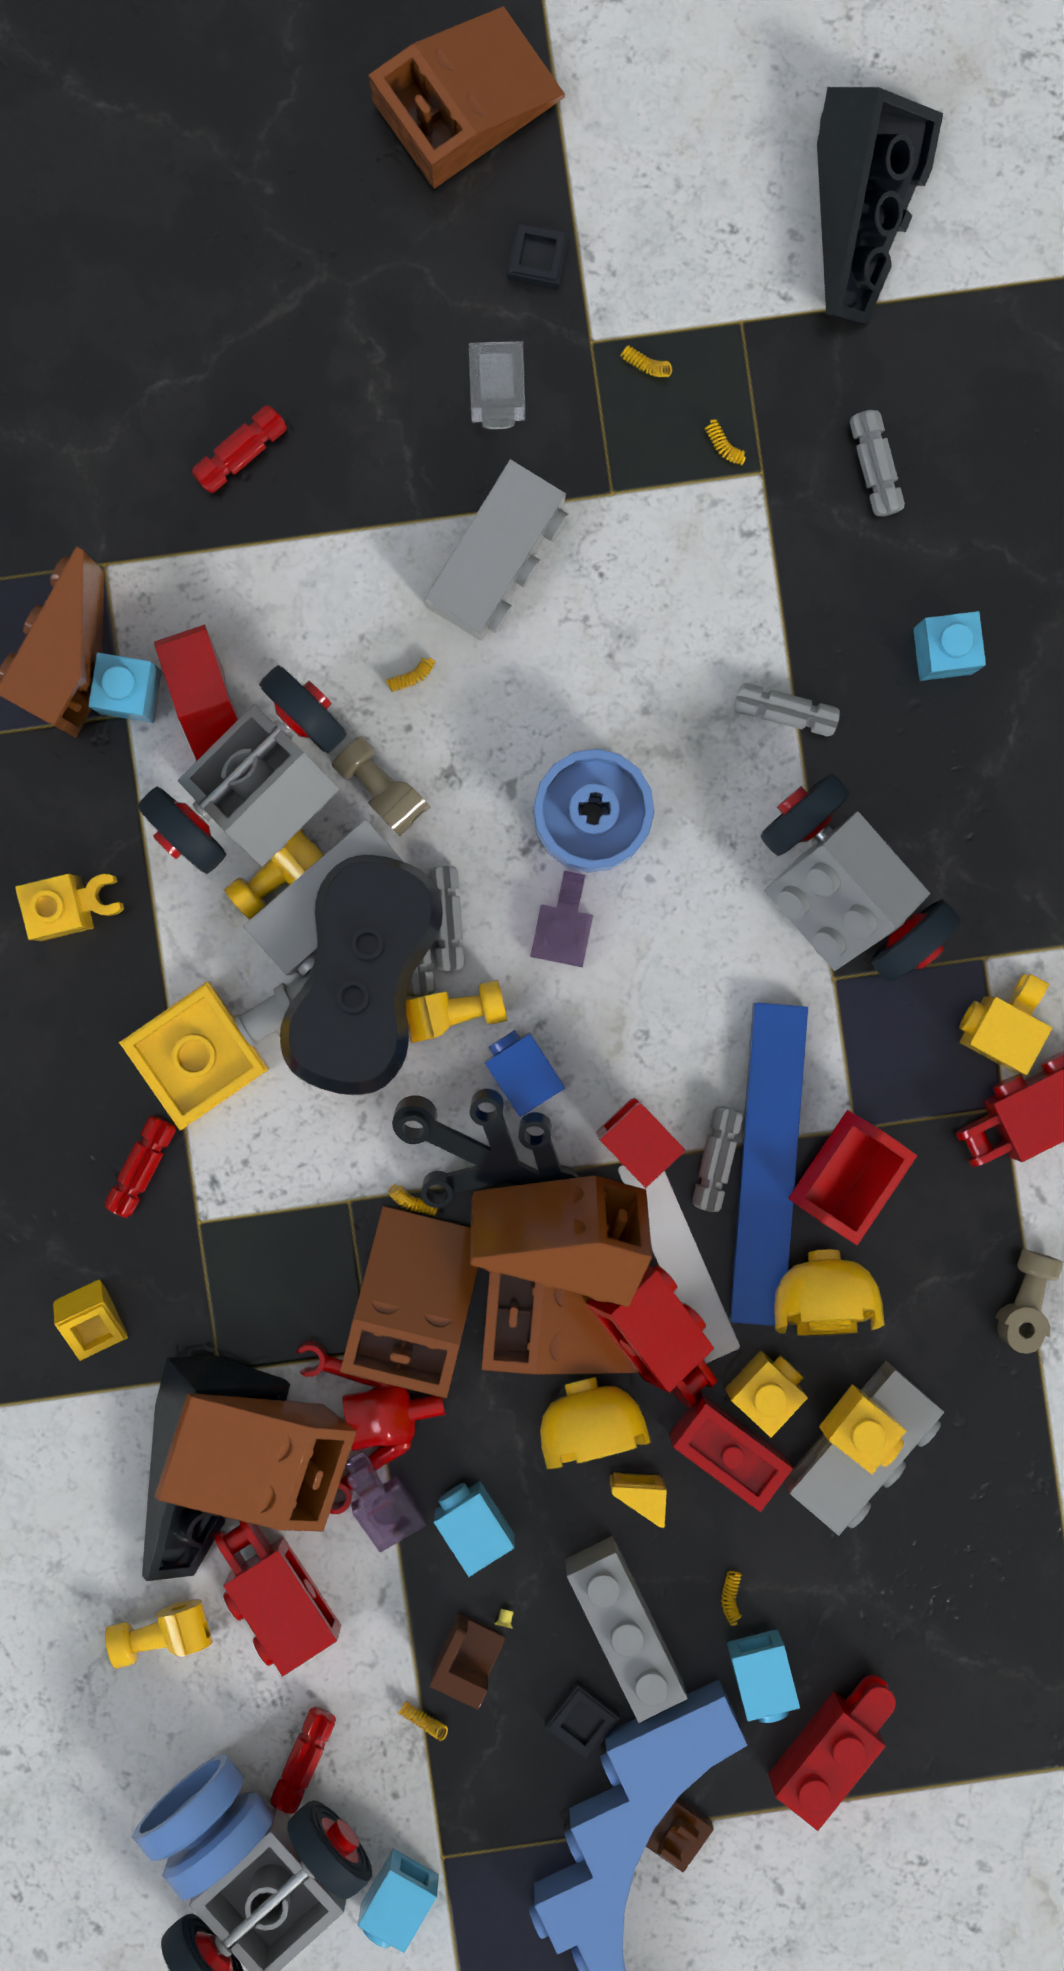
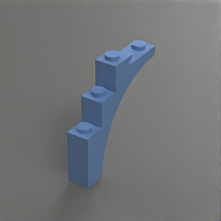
[529,1679,747,1971]

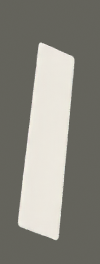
[618,1165,740,1363]

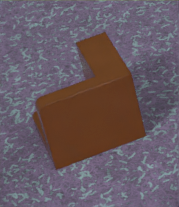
[430,1613,505,1710]

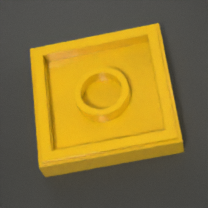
[119,982,270,1130]

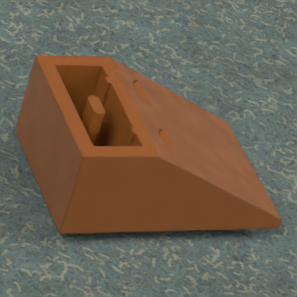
[369,6,565,189]
[0,546,104,738]
[470,1175,652,1307]
[340,1206,478,1398]
[482,1265,651,1374]
[154,1393,357,1532]

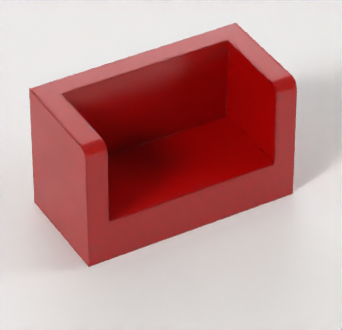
[595,1098,686,1189]
[788,1110,918,1245]
[669,1391,793,1512]

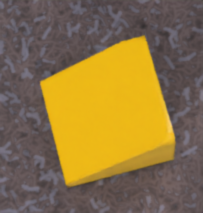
[53,1280,128,1361]
[610,1472,667,1528]

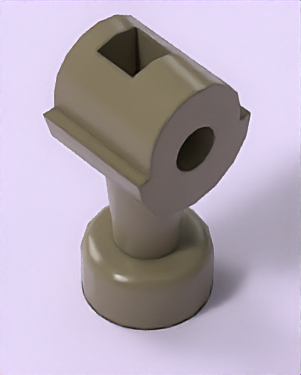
[331,736,431,836]
[995,1249,1064,1354]

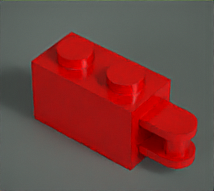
[955,1051,1064,1167]
[586,1265,717,1408]
[214,1520,341,1677]
[768,1675,896,1831]

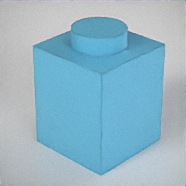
[913,611,986,681]
[88,653,162,723]
[434,1481,515,1577]
[726,1629,800,1723]
[357,1848,439,1953]

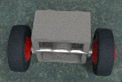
[137,665,347,874]
[760,773,961,982]
[161,1800,373,1971]

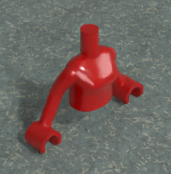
[296,1341,445,1514]

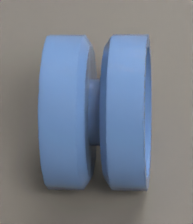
[533,749,654,873]
[132,1754,275,1901]

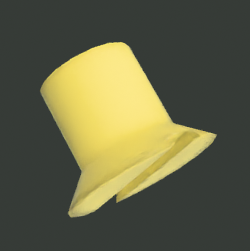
[493,1609,513,1629]

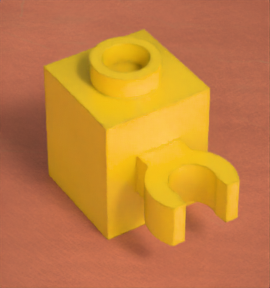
[15,874,124,941]
[959,974,1053,1075]

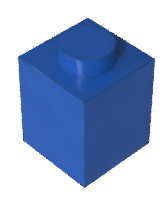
[485,1030,565,1117]

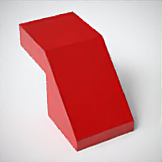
[154,624,239,761]

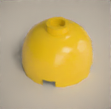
[774,1249,884,1336]
[540,1377,651,1470]

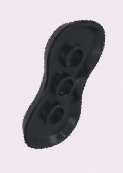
[280,855,443,1095]

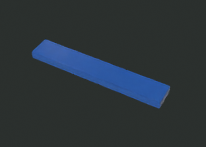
[729,1002,808,1326]

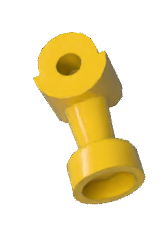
[224,828,324,920]
[406,980,508,1043]
[105,1599,213,1669]

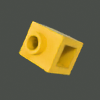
[725,1350,808,1437]
[819,1384,906,1475]

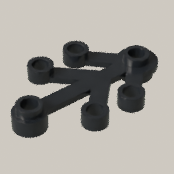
[392,1089,579,1223]

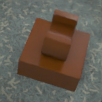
[646,1797,714,1873]

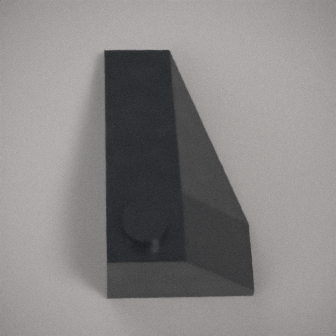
[817,87,943,324]
[142,1355,291,1581]

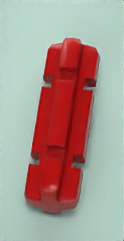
[192,405,287,493]
[104,1116,176,1218]
[271,1707,336,1814]

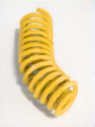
[620,345,672,377]
[704,419,746,466]
[386,657,436,693]
[388,1184,438,1217]
[721,1571,742,1626]
[397,1701,448,1741]

